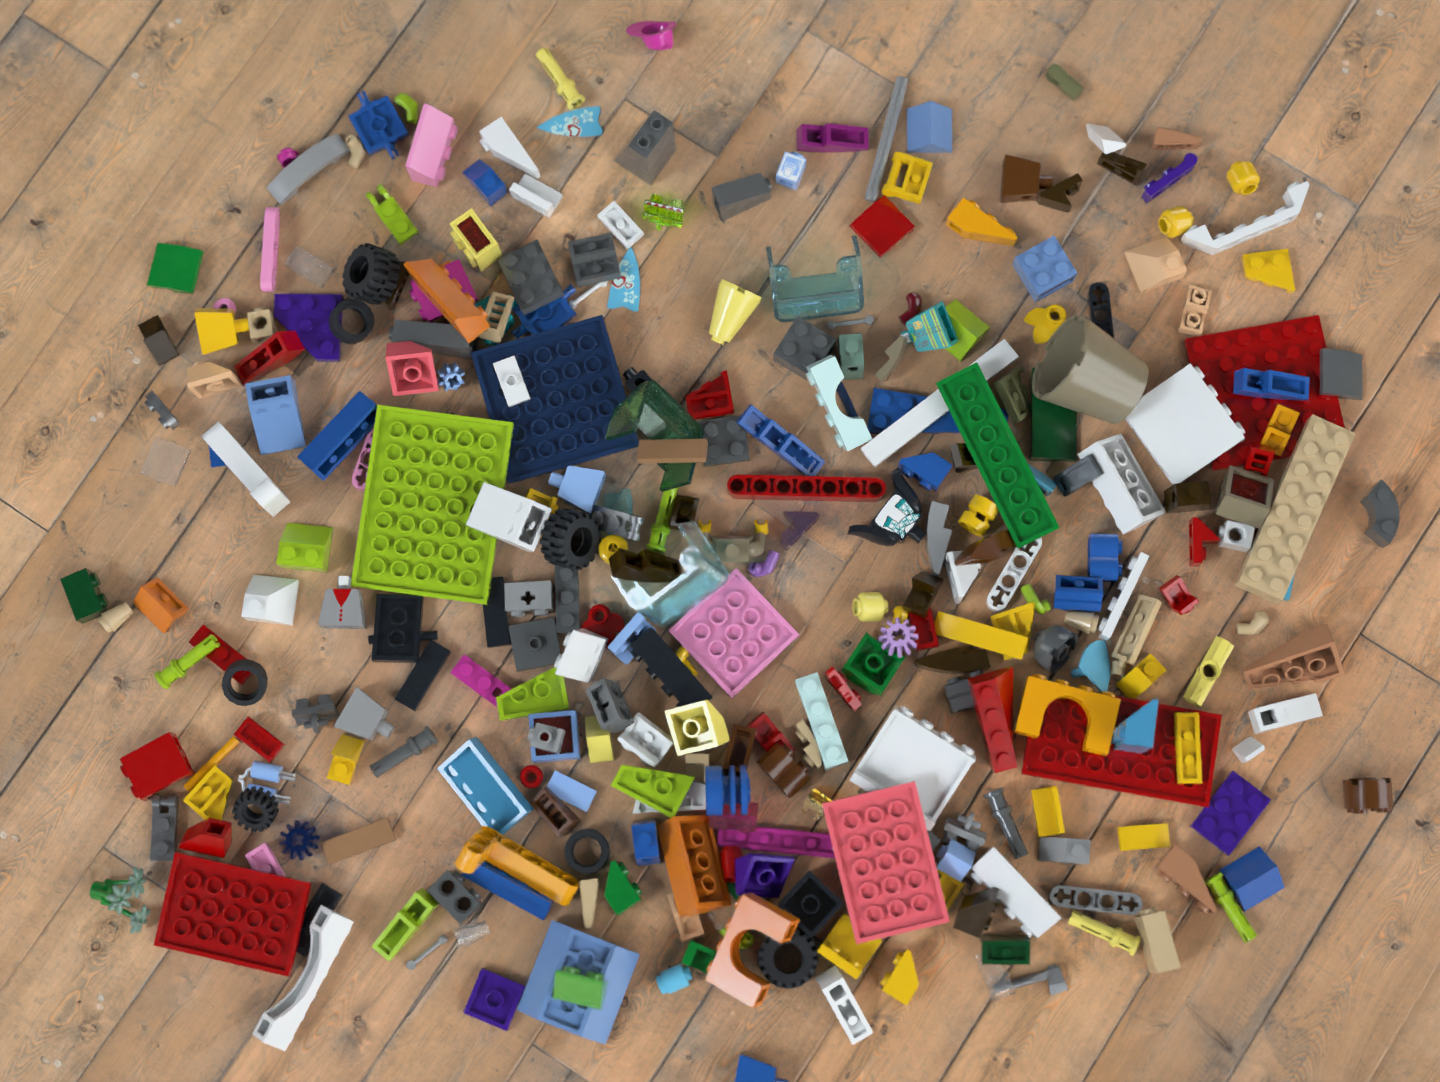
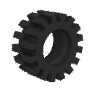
[232,786,279,832]

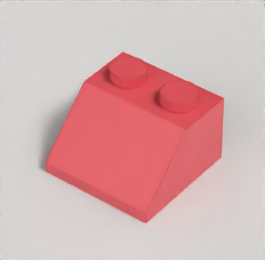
[385,341,439,396]

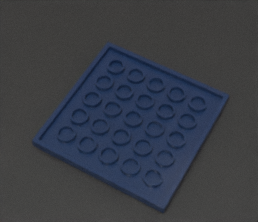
[471,315,639,484]

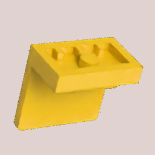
[817,913,882,980]

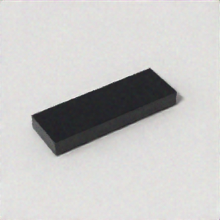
[483,576,511,648]
[395,640,451,712]
[296,883,343,957]

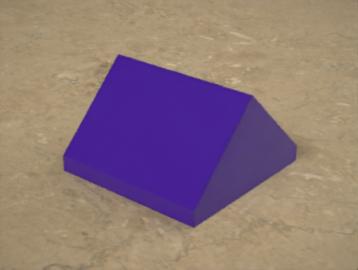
[735,853,794,898]

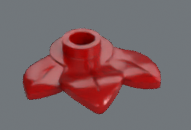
[581,604,625,649]

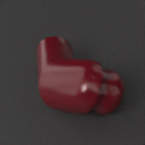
[899,292,922,326]

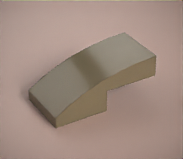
[875,335,908,381]

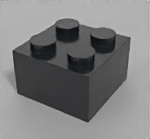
[777,870,844,939]

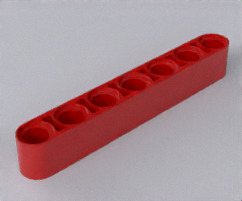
[727,474,886,502]

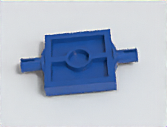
[348,91,409,159]
[512,284,577,339]

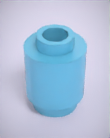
[656,963,693,994]

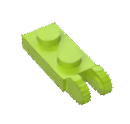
[365,184,419,245]

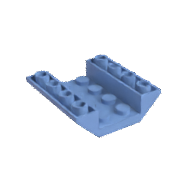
[517,920,640,1045]

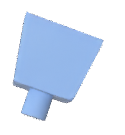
[548,466,606,516]

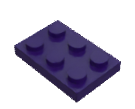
[1189,771,1271,856]

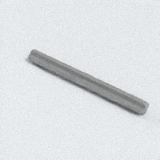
[865,76,908,203]

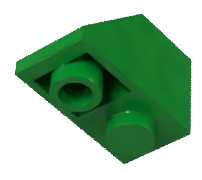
[604,860,643,916]

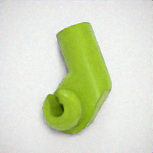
[394,93,418,124]

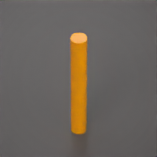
[183,736,240,792]

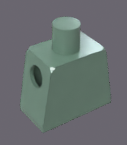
[838,333,864,380]

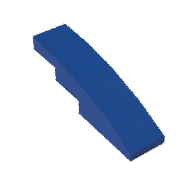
[736,405,826,476]

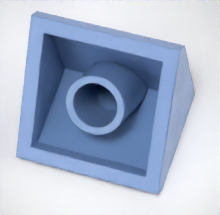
[907,101,952,153]

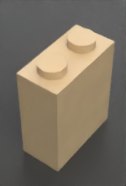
[1134,907,1181,973]

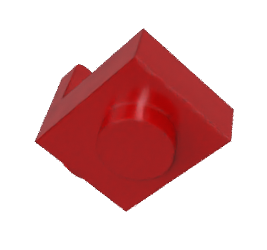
[1158,575,1199,615]

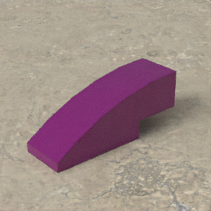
[796,123,869,153]

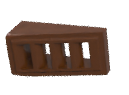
[529,786,581,837]

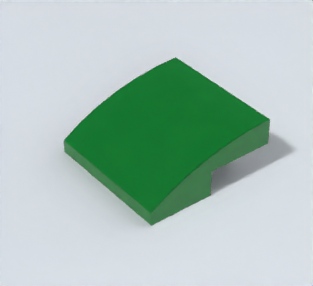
[147,243,204,294]

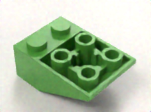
[553,966,609,1010]

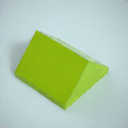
[944,299,990,362]

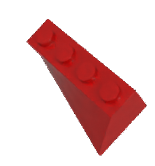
[967,666,1018,773]

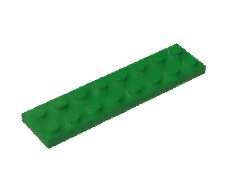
[936,362,1060,548]

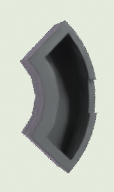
[1360,479,1400,548]

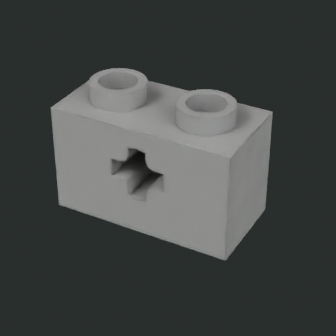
[504,581,554,617]

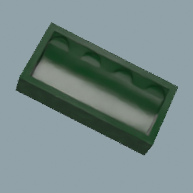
[1030,368,1077,462]

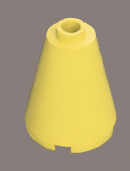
[709,279,762,345]

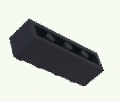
[630,627,713,707]

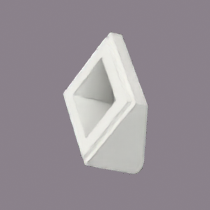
[1232,737,1265,763]

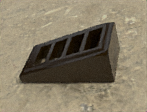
[385,261,410,310]

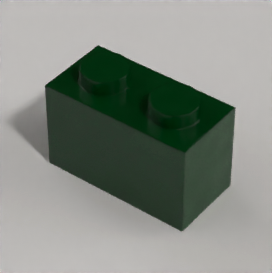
[60,568,109,624]

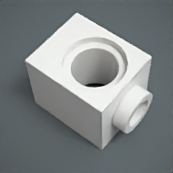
[1217,520,1255,552]

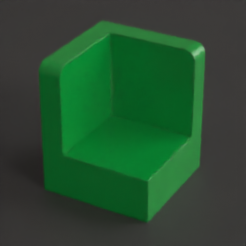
[681,940,717,973]

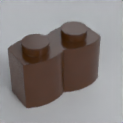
[756,743,811,798]

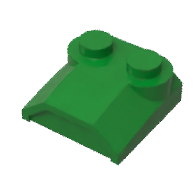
[841,632,905,696]

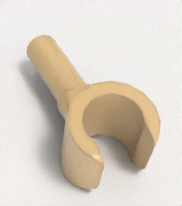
[1111,656,1126,677]

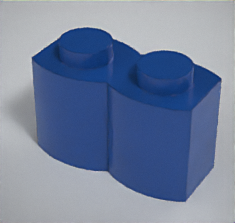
[1087,533,1123,582]

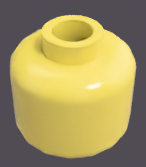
[853,592,889,622]

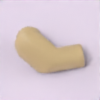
[345,135,365,169]

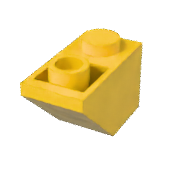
[880,949,919,1006]

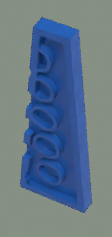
[867,388,1008,434]

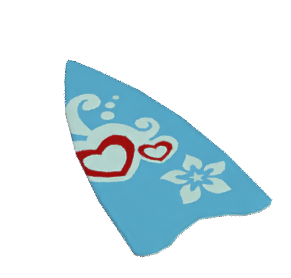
[537,106,603,137]
[607,247,640,312]

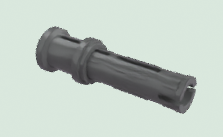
[370,725,438,778]
[983,787,1029,859]

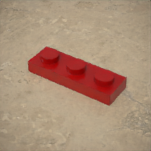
[189,624,253,686]

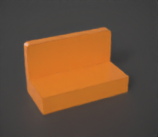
[133,577,189,633]

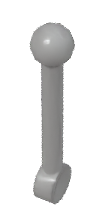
[827,315,874,330]
[406,935,448,970]

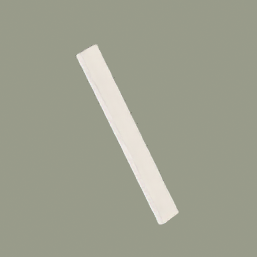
[860,339,1019,468]

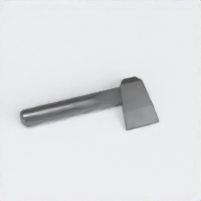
[992,964,1068,995]

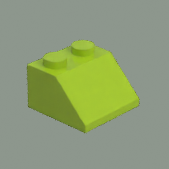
[276,523,333,573]

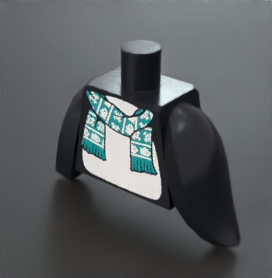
[847,467,926,546]

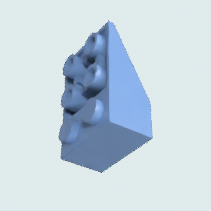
[245,375,306,455]

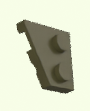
[994,365,1031,424]

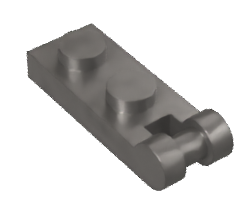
[592,505,644,541]
[150,795,178,861]

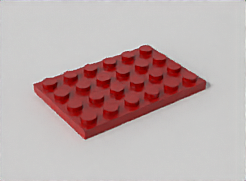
[154,852,312,977]

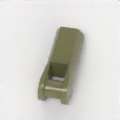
[1046,64,1084,101]

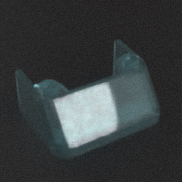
[766,236,864,322]
[611,521,728,627]

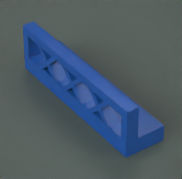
[461,860,554,921]

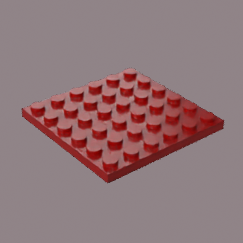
[1183,315,1345,472]

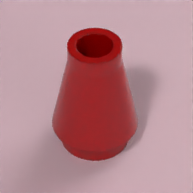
[720,845,743,883]

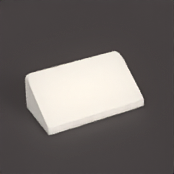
[1086,124,1126,154]

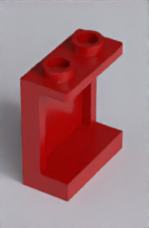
[120,732,195,801]

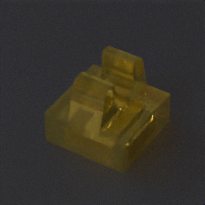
[802,788,832,821]

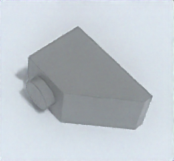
[1038,837,1091,865]

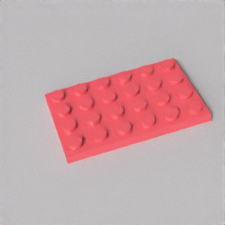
[822,781,950,944]

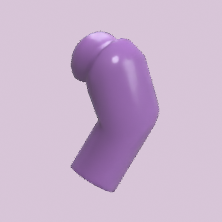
[749,550,780,577]

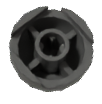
[1033,625,1078,672]

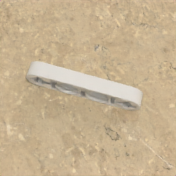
[986,538,1042,612]

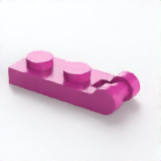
[450,654,511,707]

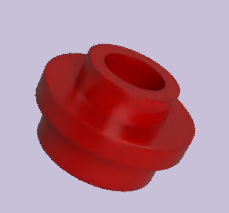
[520,765,543,789]

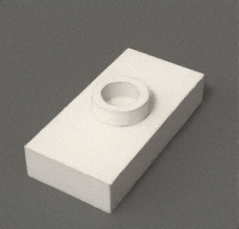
[597,201,644,250]
[493,356,531,407]

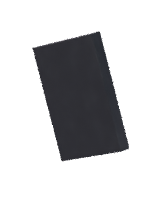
[371,594,424,663]

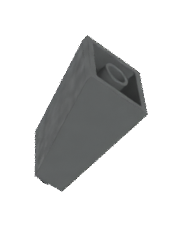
[614,110,676,186]

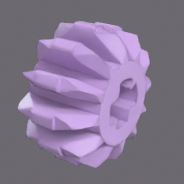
[879,617,919,658]

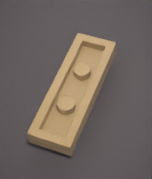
[1111,594,1162,665]

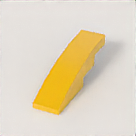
[934,611,1028,660]

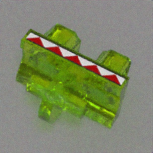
[643,194,684,231]

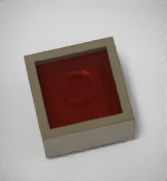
[1216,465,1274,529]

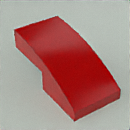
[745,712,795,752]

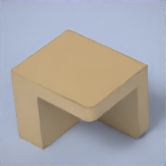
[685,754,709,784]

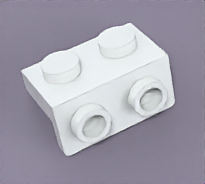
[617,712,674,767]

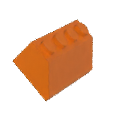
[403,259,490,344]
[657,815,732,916]

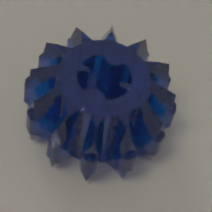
[279,820,320,861]

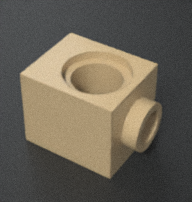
[247,307,276,344]

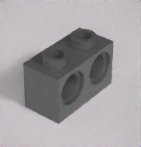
[585,678,635,734]
[427,870,483,924]

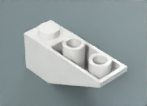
[1248,693,1323,734]

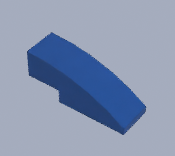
[1233,368,1310,401]

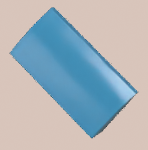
[437,737,534,835]

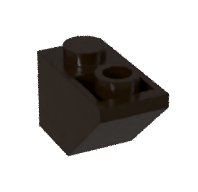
[953,887,1000,938]

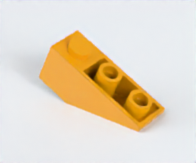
[946,197,1018,247]

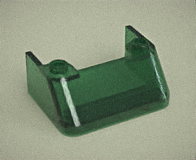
[605,380,703,492]

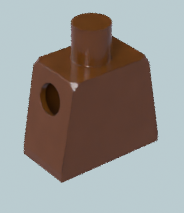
[1000,155,1053,203]

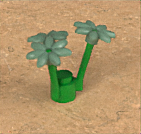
[90,867,151,934]

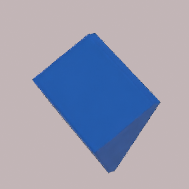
[1219,846,1285,912]

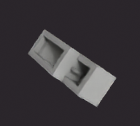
[926,501,952,577]

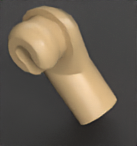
[1236,611,1269,635]

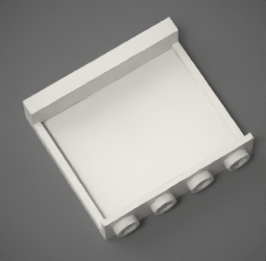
[1125,363,1246,485]
[850,706,976,831]

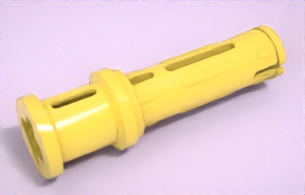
[536,47,585,110]
[1067,910,1141,956]

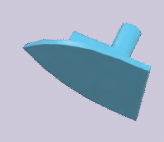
[1071,640,1110,692]

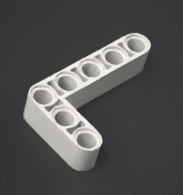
[201,421,291,517]

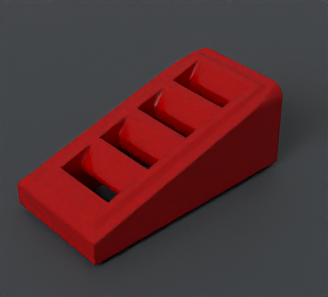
[1243,442,1275,477]

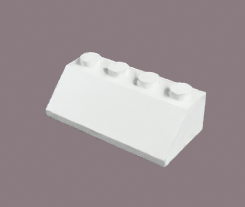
[1078,434,1166,534]
[970,847,1061,938]

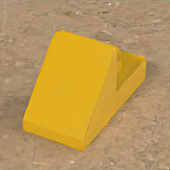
[1115,653,1167,699]
[327,734,365,785]

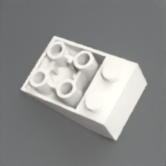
[466,482,552,552]
[554,628,609,683]

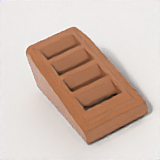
[1150,127,1201,150]

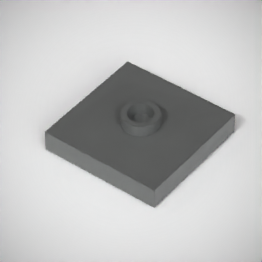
[508,617,561,672]

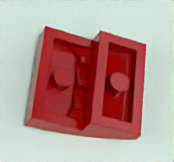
[849,195,915,258]

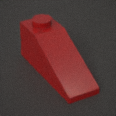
[233,330,305,386]

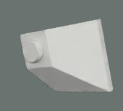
[944,551,981,604]
[241,575,300,626]

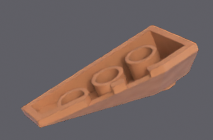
[1242,624,1345,689]

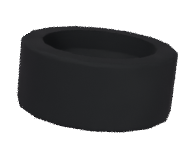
[329,299,375,344]
[222,659,268,706]
[564,829,610,874]

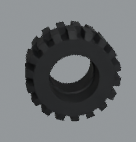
[342,243,400,305]
[540,509,601,570]
[758,929,818,989]

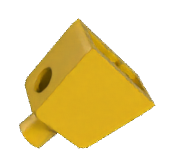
[194,308,249,355]

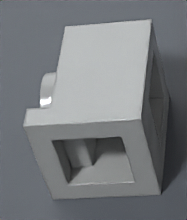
[528,723,565,754]

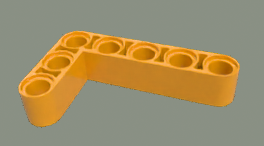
[455,826,580,906]

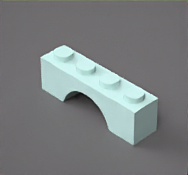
[806,355,872,451]
[795,673,848,771]

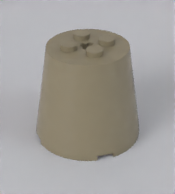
[1032,315,1149,424]

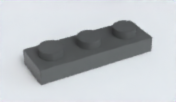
[555,565,580,634]

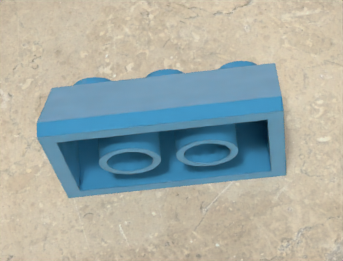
[1111,699,1158,754]

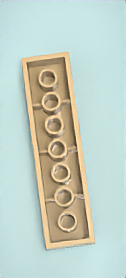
[1234,414,1356,604]

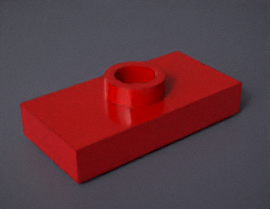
[908,607,939,652]
[233,716,286,763]

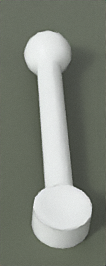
[568,281,608,309]

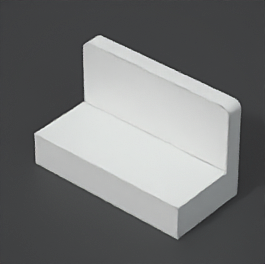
[509,174,563,218]

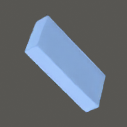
[547,770,597,812]

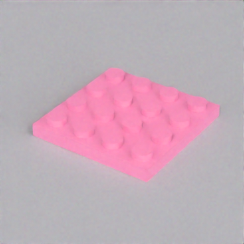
[668,568,800,699]

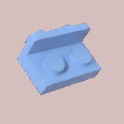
[608,612,656,665]

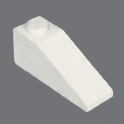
[479,117,540,179]
[815,965,873,1044]

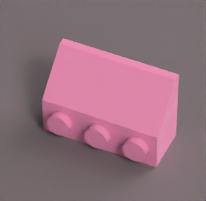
[405,104,458,187]

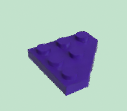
[274,294,344,362]

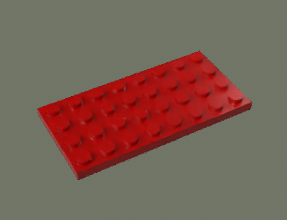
[1021,692,1222,808]

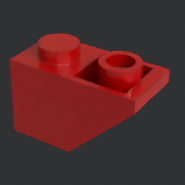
[179,817,232,858]

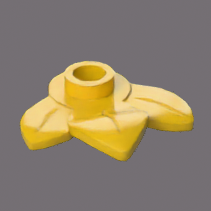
[1024,304,1067,344]

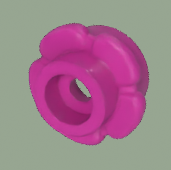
[277,148,299,168]

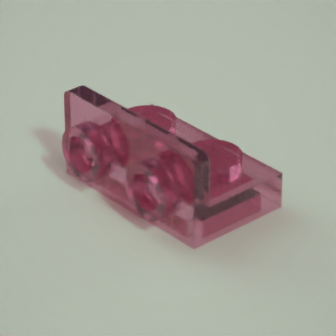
[709,802,759,833]

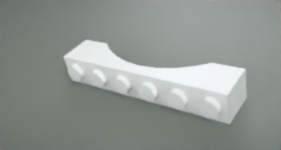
[253,905,353,1051]

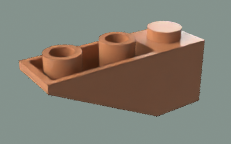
[1154,845,1217,914]

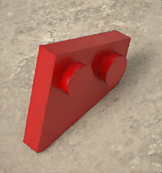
[824,666,862,713]

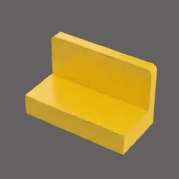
[1031,786,1065,837]

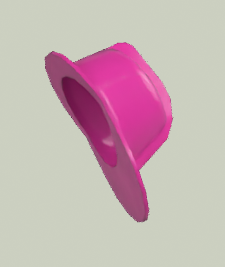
[626,21,676,51]

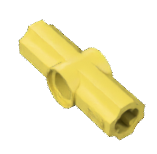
[1182,636,1234,707]

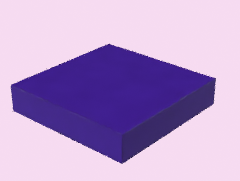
[463,968,526,1031]

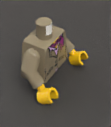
[697,519,769,562]

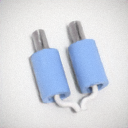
[238,760,296,805]

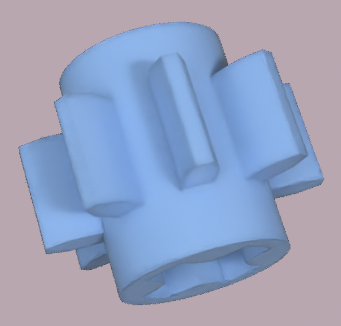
[437,362,465,391]

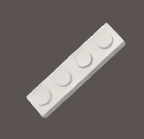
[1097,552,1149,641]

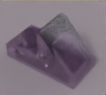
[780,511,820,551]

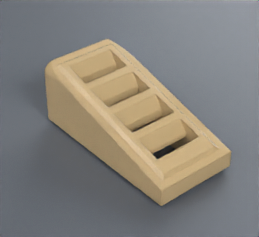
[479,291,514,343]
[579,879,600,929]

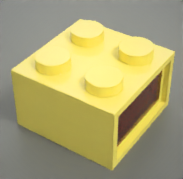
[450,208,502,272]

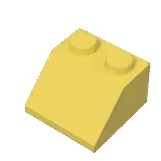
[665,700,730,756]

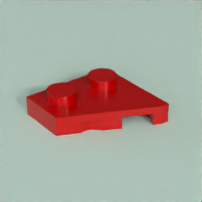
[685,370,734,421]

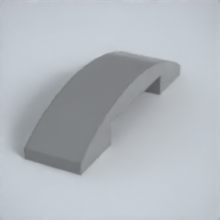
[267,133,350,205]

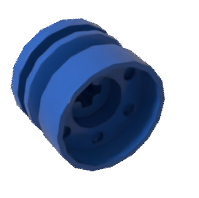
[705,765,750,816]

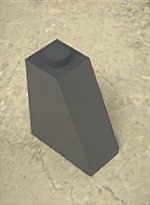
[712,172,773,221]

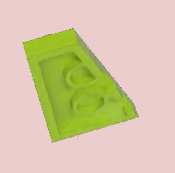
[496,667,569,721]
[611,764,696,818]

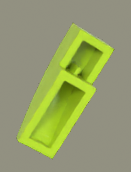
[371,888,440,962]

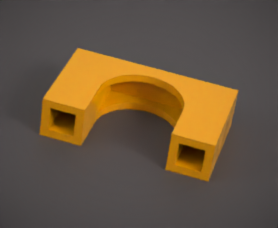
[1013,674,1121,756]

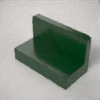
[980,935,1030,965]

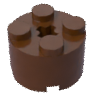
[1342,777,1393,814]

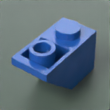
[898,452,953,492]

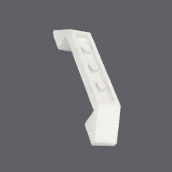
[1181,181,1310,255]

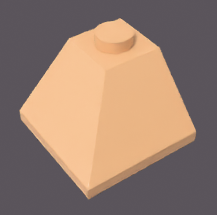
[1124,237,1187,294]
[187,361,243,399]

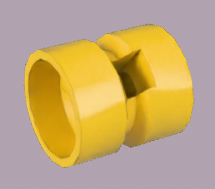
[958,494,999,537]

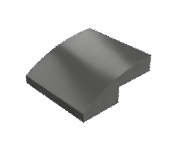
[568,232,622,287]
[1320,348,1363,400]

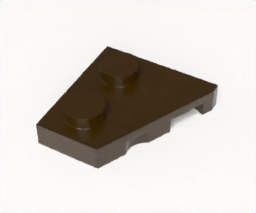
[1097,152,1147,186]

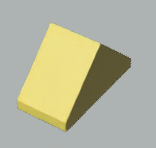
[585,716,614,763]

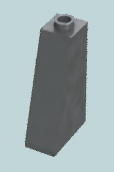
[389,320,478,360]

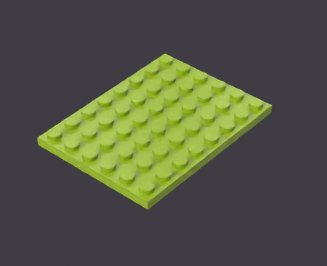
[351,404,514,605]

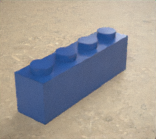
[297,391,377,481]

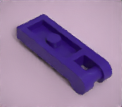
[1142,153,1198,203]

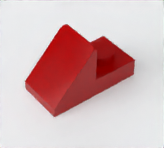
[1189,517,1221,567]

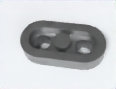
[144,390,180,430]

